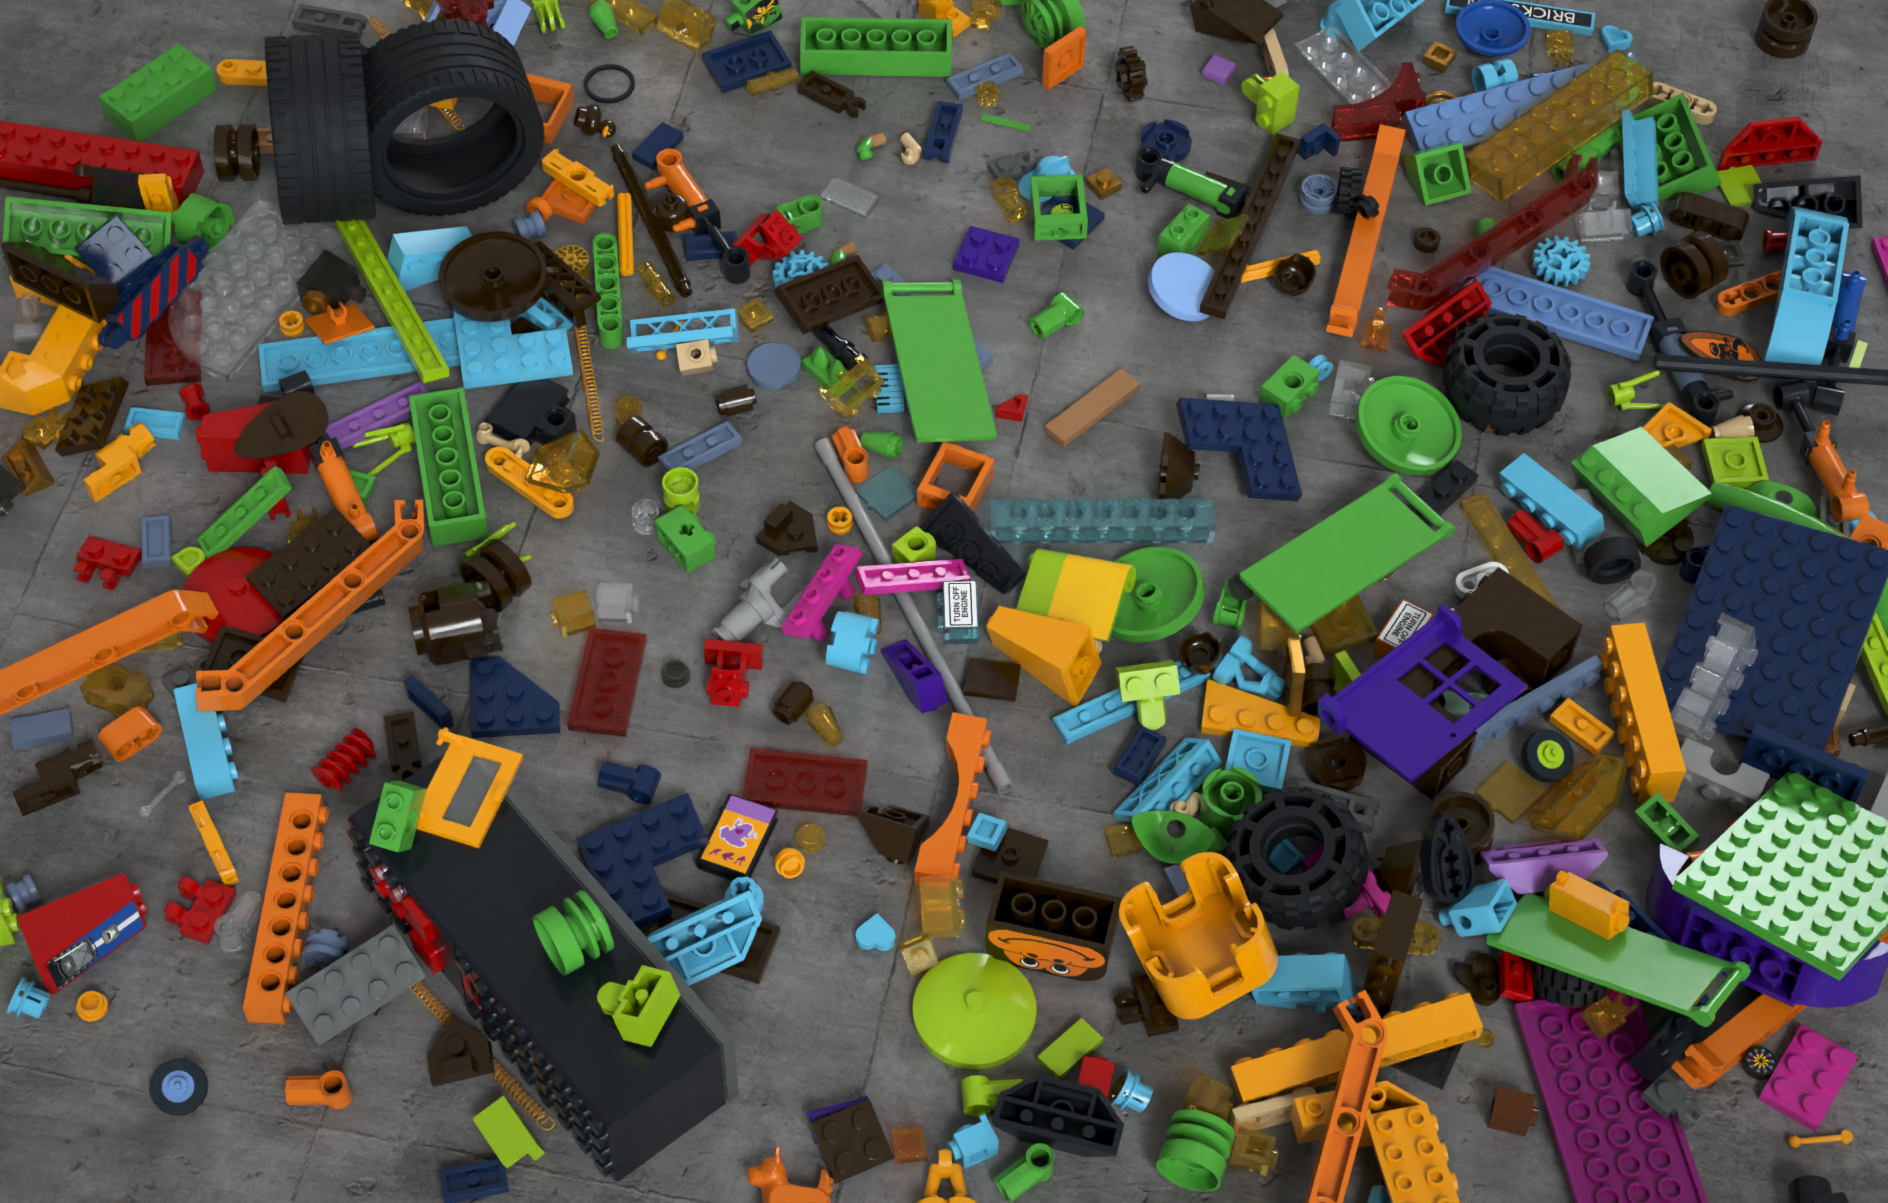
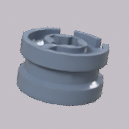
[1299,174,1338,215]
[301,929,350,970]

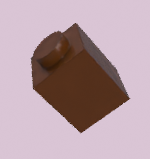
[1488,1086,1539,1136]

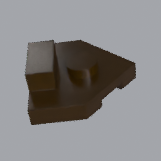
[756,501,818,556]
[428,1017,495,1087]

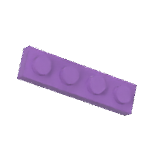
[324,381,429,450]

